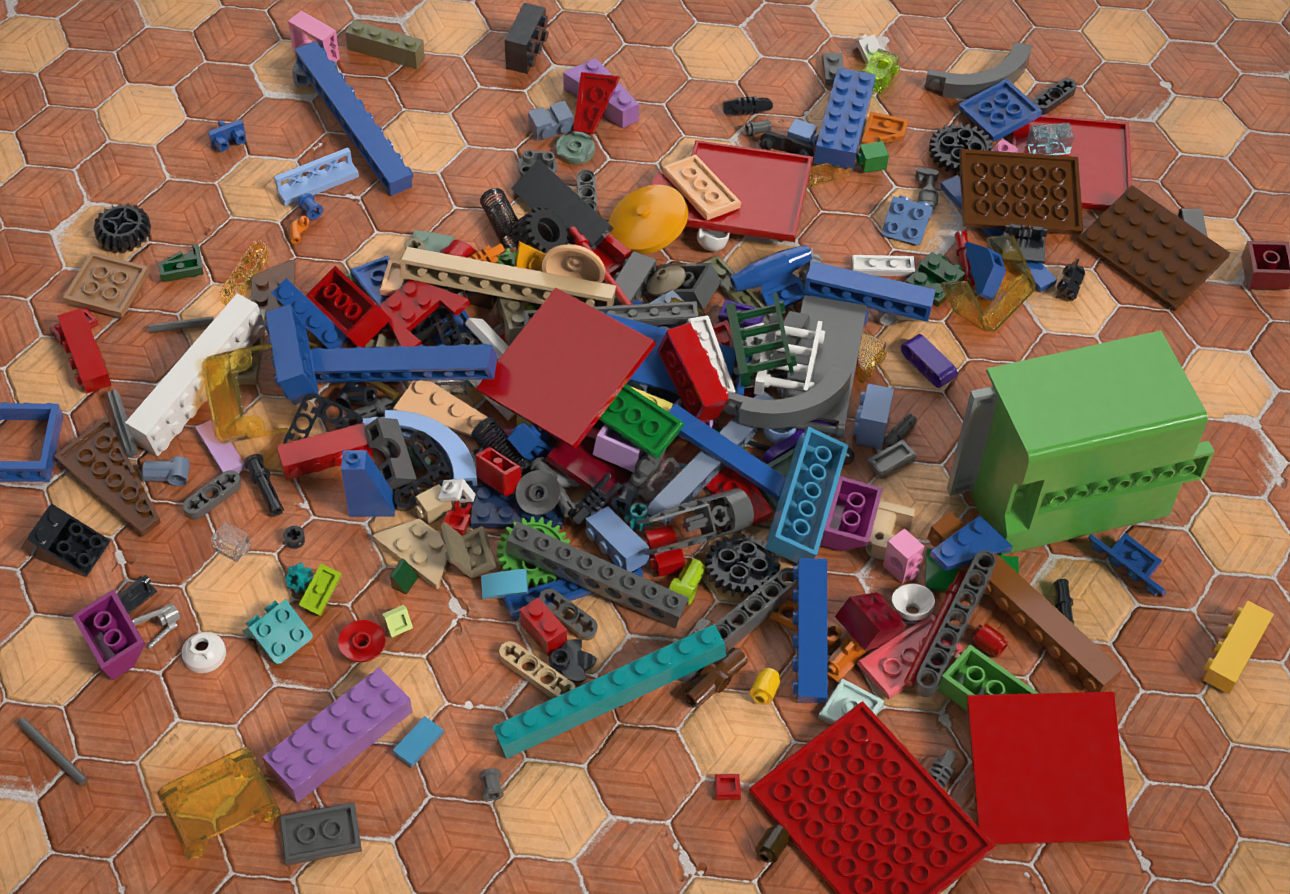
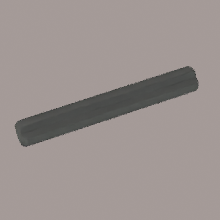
[106,389,138,458]

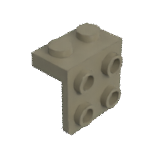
[441,523,496,579]

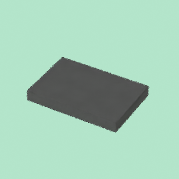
[279,802,362,866]

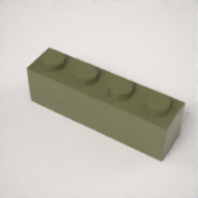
[345,20,425,69]

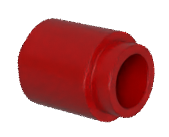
[972,623,1008,657]

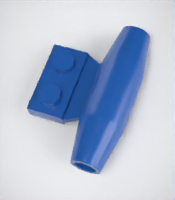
[730,245,812,307]

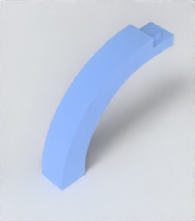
[363,410,477,490]

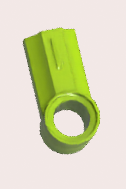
[669,558,706,606]

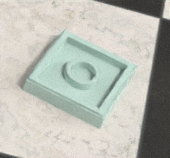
[818,678,884,725]

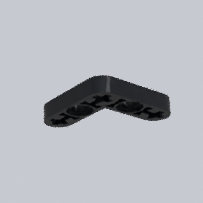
[395,308,465,346]
[283,393,363,444]
[394,431,453,512]

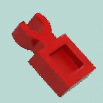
[441,501,471,536]

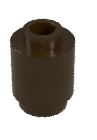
[755,824,790,863]

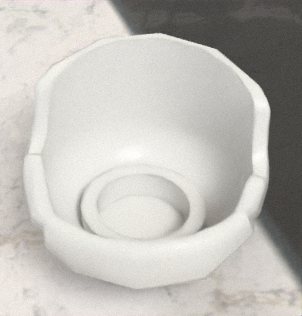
[697,228,730,252]

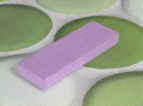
[196,418,245,473]

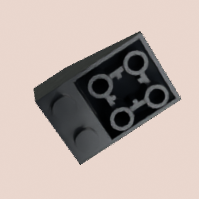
[21,503,111,577]

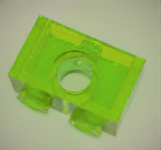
[862,48,900,93]

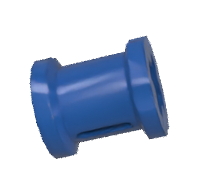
[297,193,323,220]

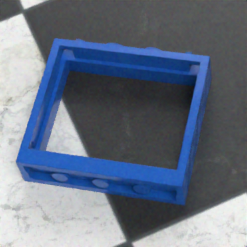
[0,402,63,482]

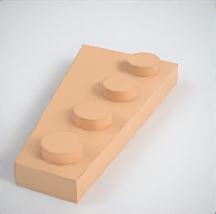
[393,380,490,438]

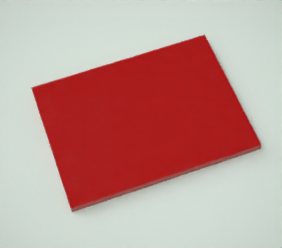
[748,701,996,894]

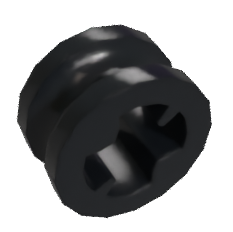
[283,526,305,549]

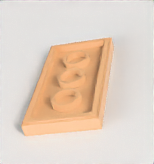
[662,155,741,221]

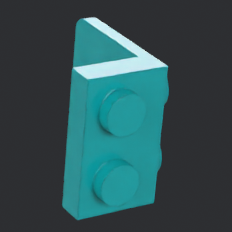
[242,599,313,664]

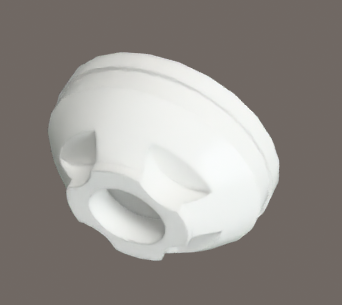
[892,584,935,621]
[182,632,226,673]

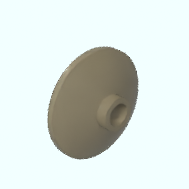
[646,266,686,296]

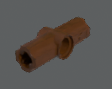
[683,647,748,708]

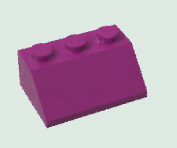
[820,476,883,551]
[72,589,146,680]

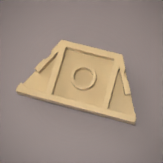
[372,519,448,590]

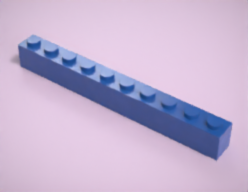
[295,41,413,196]
[310,344,498,383]

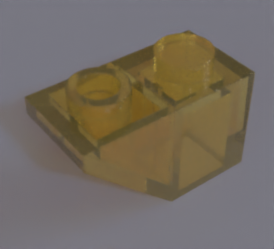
[855,332,887,384]

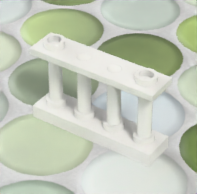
[754,313,825,395]

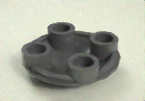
[518,150,557,176]

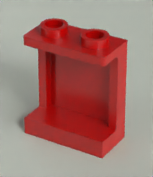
[593,233,631,283]

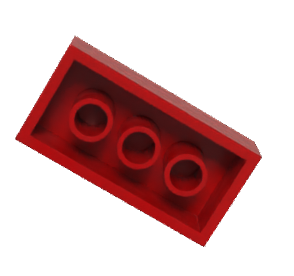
[305,266,391,348]
[657,323,729,422]

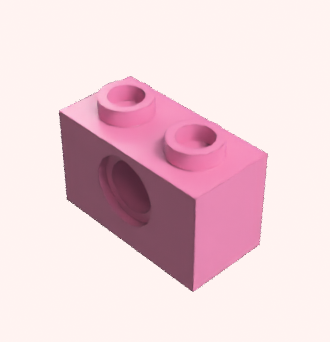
[883,528,924,584]

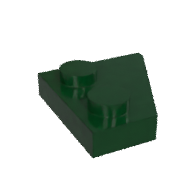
[158,244,204,282]

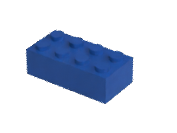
[264,304,319,405]

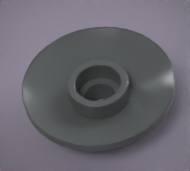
[516,470,561,515]

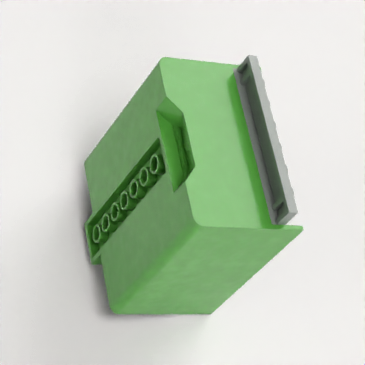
[947,330,1215,555]

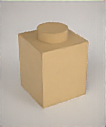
[415,484,452,524]

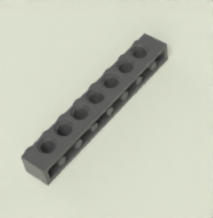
[506,521,688,629]

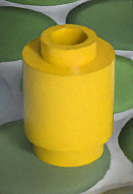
[750,668,780,705]

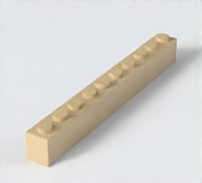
[400,247,616,307]

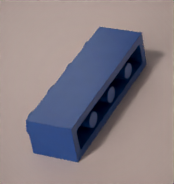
[271,278,352,349]

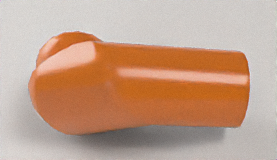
[289,216,310,244]

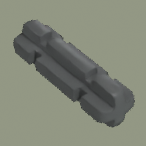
[884,413,917,447]

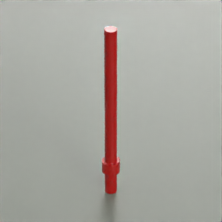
[569,226,633,305]
[904,571,966,686]

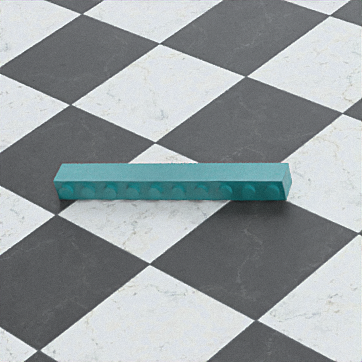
[493,624,727,759]

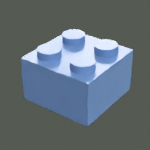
[853,384,894,450]

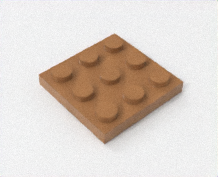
[63,252,150,318]

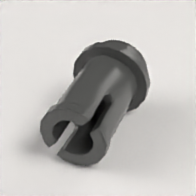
[745,119,771,136]

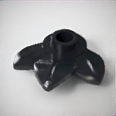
[549,639,597,682]

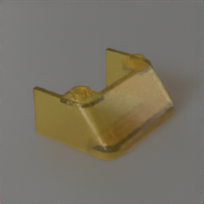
[940,235,1035,332]
[201,343,289,444]

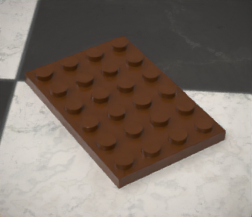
[959,149,1083,234]
[1078,185,1230,311]

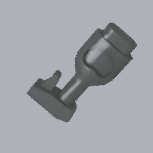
[915,167,939,210]

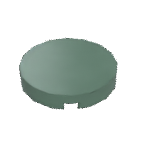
[556,131,595,165]

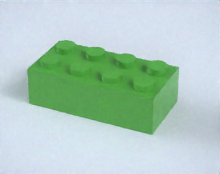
[938,645,1038,712]

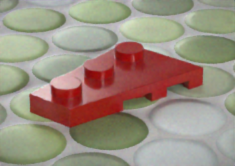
[705,468,773,526]

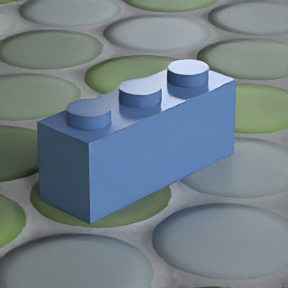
[585,507,650,572]

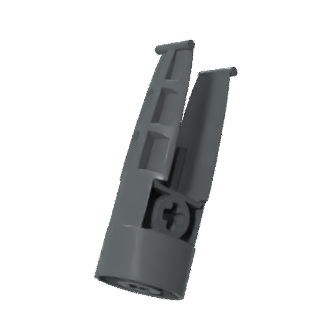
[636,488,754,555]

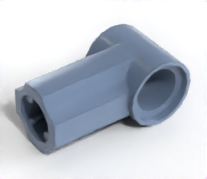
[143,456,190,486]

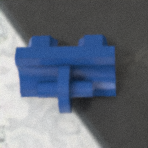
[208,119,247,152]

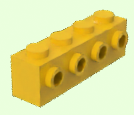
[1203,601,1274,694]

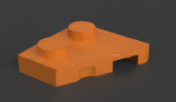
[861,111,909,145]

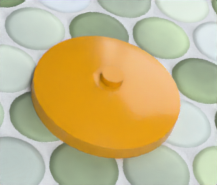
[609,185,688,254]

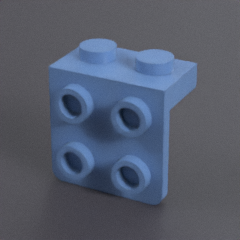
[882,196,933,245]

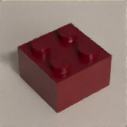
[1241,241,1290,290]
[835,592,907,651]

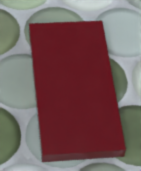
[545,439,631,506]

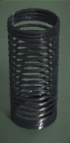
[480,188,518,248]
[471,417,531,478]

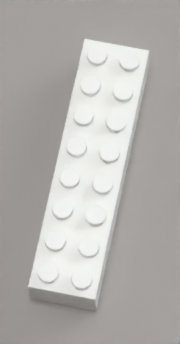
[125,293,266,457]

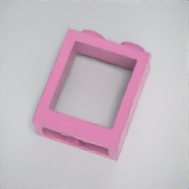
[288,11,340,62]

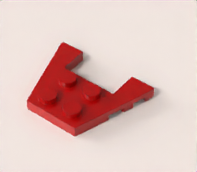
[380,280,470,347]

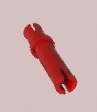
[954,230,976,287]

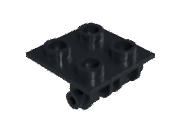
[1003,223,1047,263]

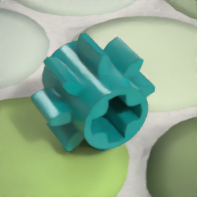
[624,502,651,531]
[284,563,313,593]

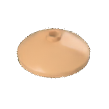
[542,244,605,283]

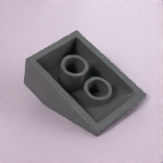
[643,263,721,311]

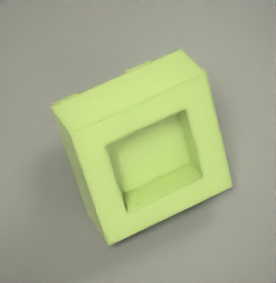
[382,605,413,637]

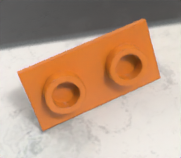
[827,637,867,683]

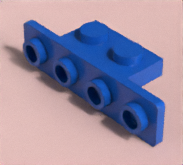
[1088,533,1166,597]

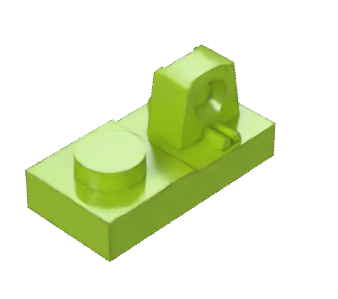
[299,564,342,617]

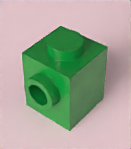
[856,141,889,173]

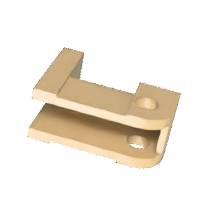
[865,500,915,560]

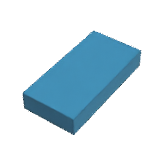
[392,716,444,768]

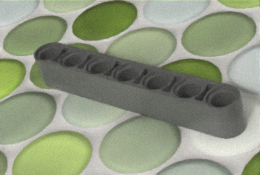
[915,551,996,697]
[678,567,797,683]

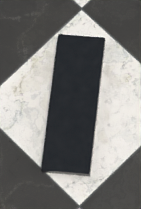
[511,159,614,250]

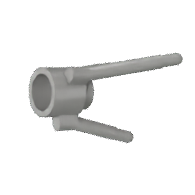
[132,603,181,649]

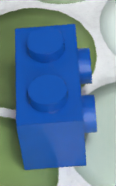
[508,423,554,461]

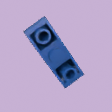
[964,242,1006,301]

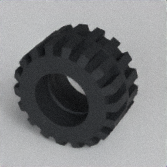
[512,207,569,254]

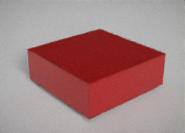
[714,774,741,801]

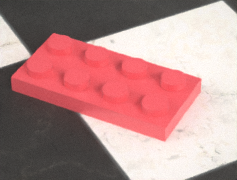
[858,614,963,700]

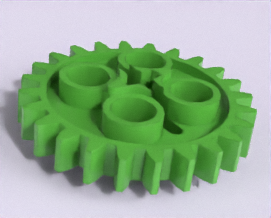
[497,517,570,587]

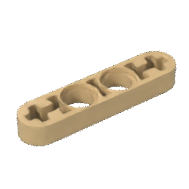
[499,641,576,699]

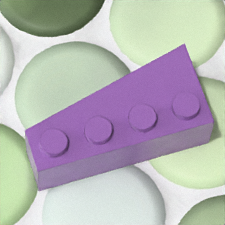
[563,58,639,128]

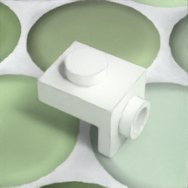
[852,34,884,64]
[438,479,476,503]

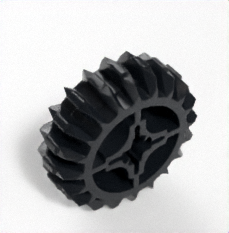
[94,203,151,253]

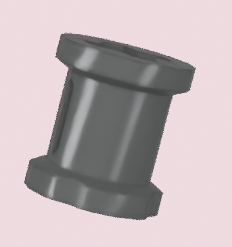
[479,768,504,801]

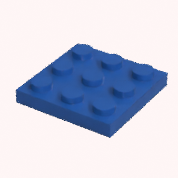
[959,78,1042,142]

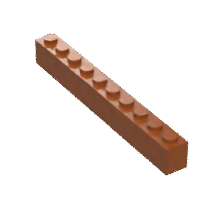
[927,512,1122,692]

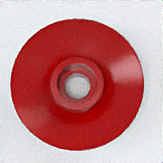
[338,620,386,662]

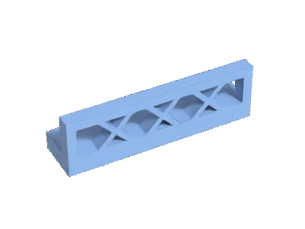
[274,147,359,206]

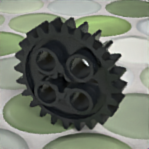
[928,123,994,174]
[705,534,781,598]

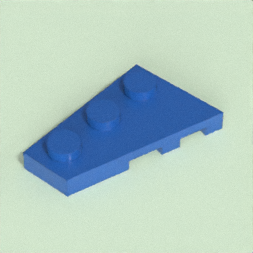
[929,516,1013,571]

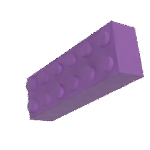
[263,667,412,803]

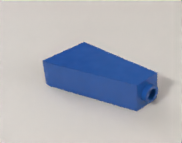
[341,450,395,517]

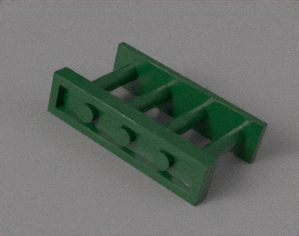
[726,293,797,386]

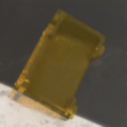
[157,747,281,860]

